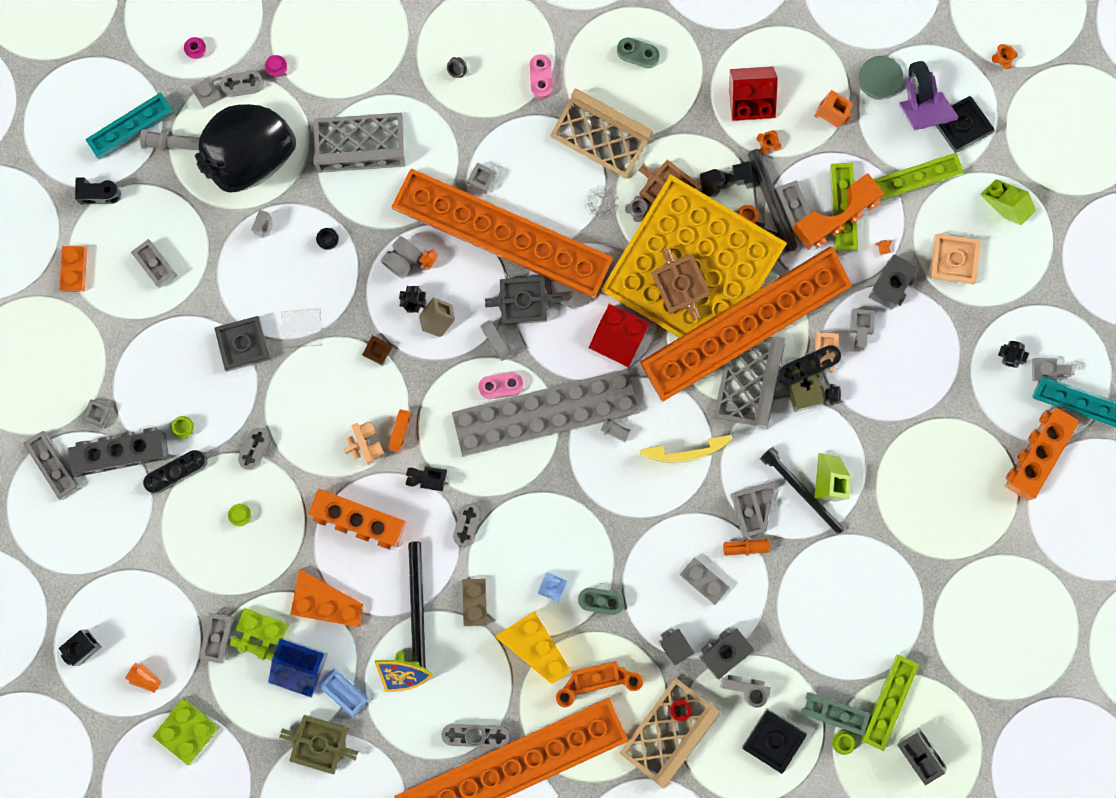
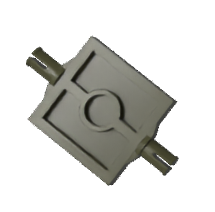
[279,714,359,775]

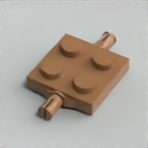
[638,159,702,205]
[651,247,711,321]

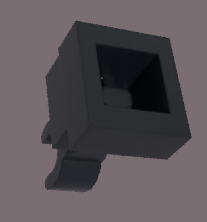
[720,161,756,189]

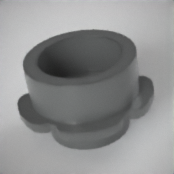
[447,57,467,78]

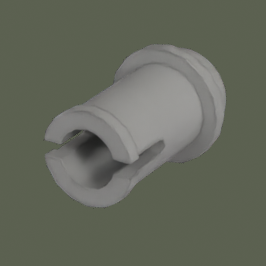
[600,419,631,443]

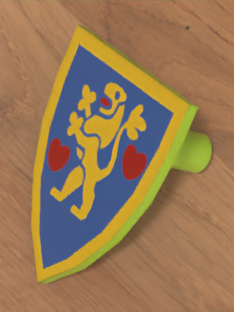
[374,651,433,692]

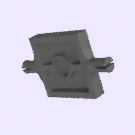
[485,276,562,325]

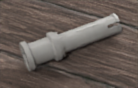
[140,129,200,151]

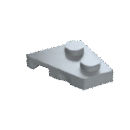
[730,482,775,538]

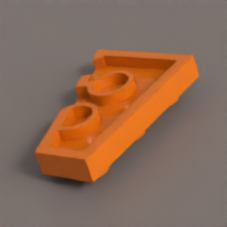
[290,569,364,627]

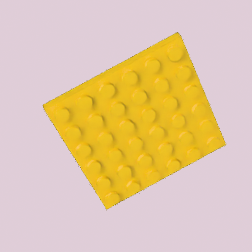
[601,174,787,337]

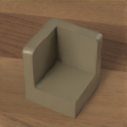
[419,297,455,337]

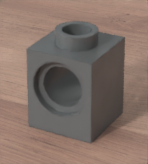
[658,627,695,666]

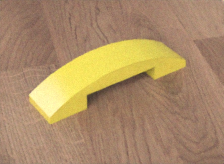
[639,435,732,463]

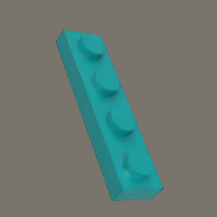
[85,92,175,160]
[1032,376,1116,427]

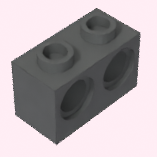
[897,727,947,786]

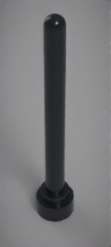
[759,446,844,534]

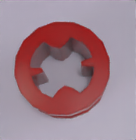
[670,700,691,722]

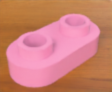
[529,54,553,99]
[478,372,523,399]

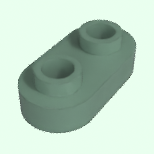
[617,37,660,69]
[578,588,624,615]

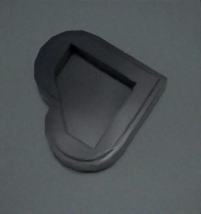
[700,169,726,197]

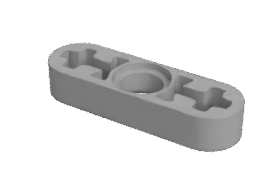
[441,723,510,748]

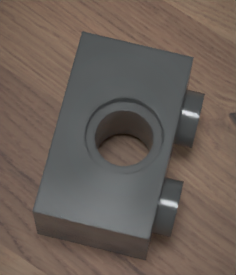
[868,254,917,310]
[699,627,755,680]

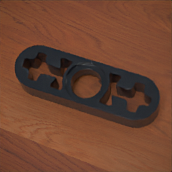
[778,345,841,386]
[143,450,207,494]

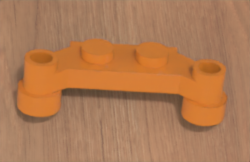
[556,661,643,708]

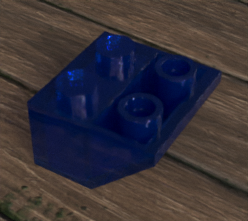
[268,638,328,698]

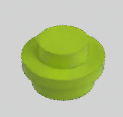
[171,416,194,439]
[228,503,252,527]
[832,731,856,755]

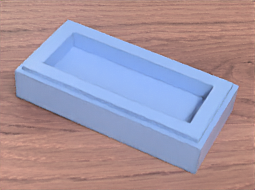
[318,668,369,717]

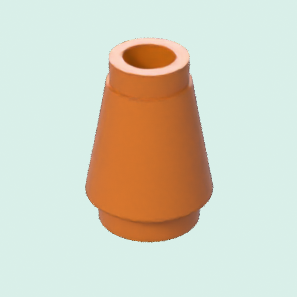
[125,662,162,693]

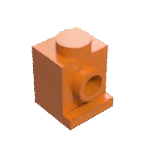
[814,90,854,128]

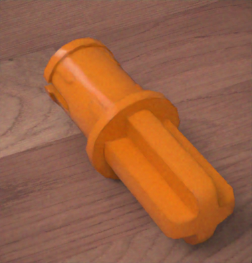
[723,538,770,556]

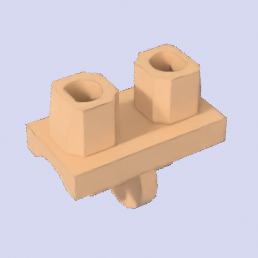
[343,422,385,465]

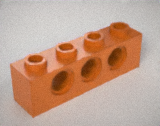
[1004,407,1080,501]
[308,489,407,550]

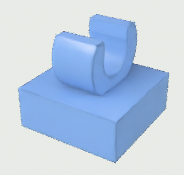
[537,572,567,602]

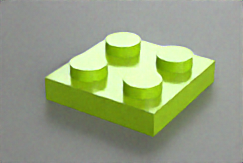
[152,698,220,766]

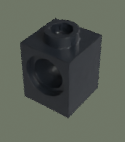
[58,629,102,666]

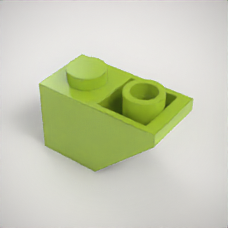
[981,179,1036,225]
[815,453,851,502]

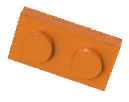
[59,246,87,292]

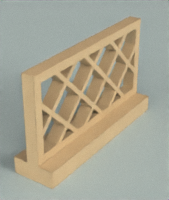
[550,88,653,179]
[619,678,721,789]

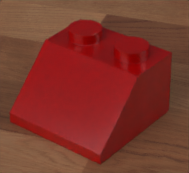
[588,304,650,368]

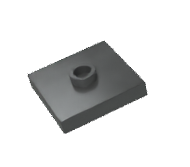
[214,316,270,372]

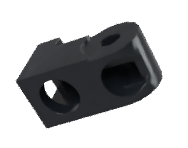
[75,177,122,205]

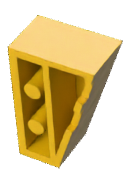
[495,611,572,684]

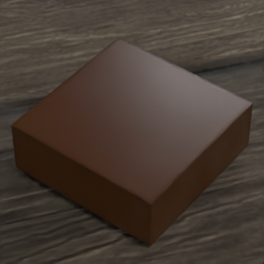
[362,335,393,366]

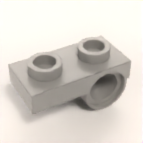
[720,675,771,708]

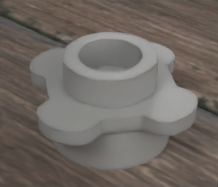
[625,196,651,222]

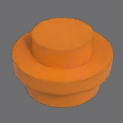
[419,249,438,270]

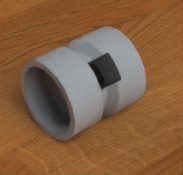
[380,236,423,279]

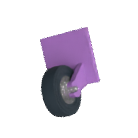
[899,61,958,130]

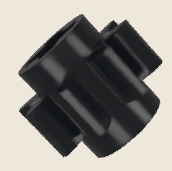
[399,285,426,313]
[998,341,1029,368]

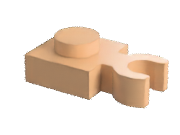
[814,332,839,373]

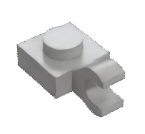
[850,308,876,350]
[1032,358,1075,381]

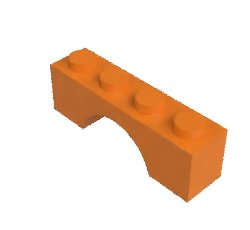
[792,173,884,250]

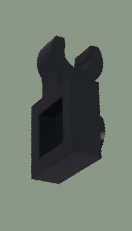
[405,466,447,491]

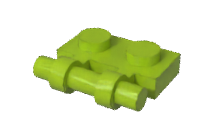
[230,608,289,661]

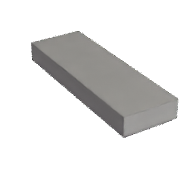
[23,431,81,500]

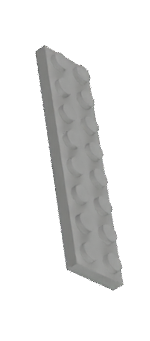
[452,369,639,457]

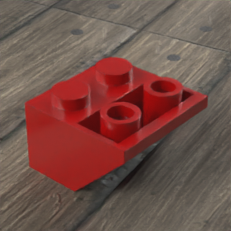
[729,66,778,121]

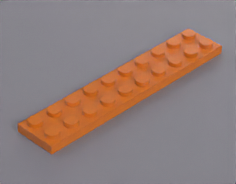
[391,168,614,299]
[640,247,852,402]
[394,697,629,798]

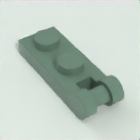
[800,692,871,736]

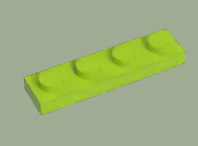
[873,152,964,202]
[830,163,858,252]
[860,654,920,751]

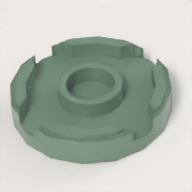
[859,56,903,100]

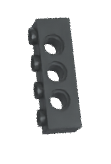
[68,427,169,477]

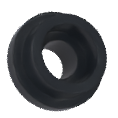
[316,228,339,250]
[825,384,841,406]

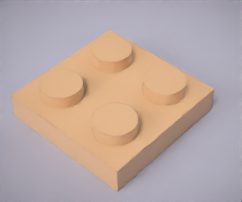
[929,234,981,285]

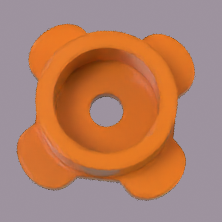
[991,44,1018,69]
[756,130,781,154]

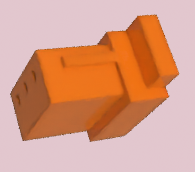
[875,240,892,255]

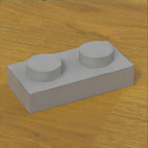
[775,180,810,230]
[131,239,177,288]
[679,557,730,605]
[199,613,234,664]

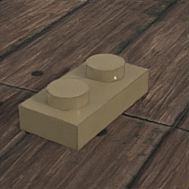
[462,579,487,626]

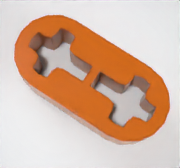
[388,409,412,453]

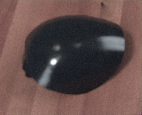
[194,104,296,193]

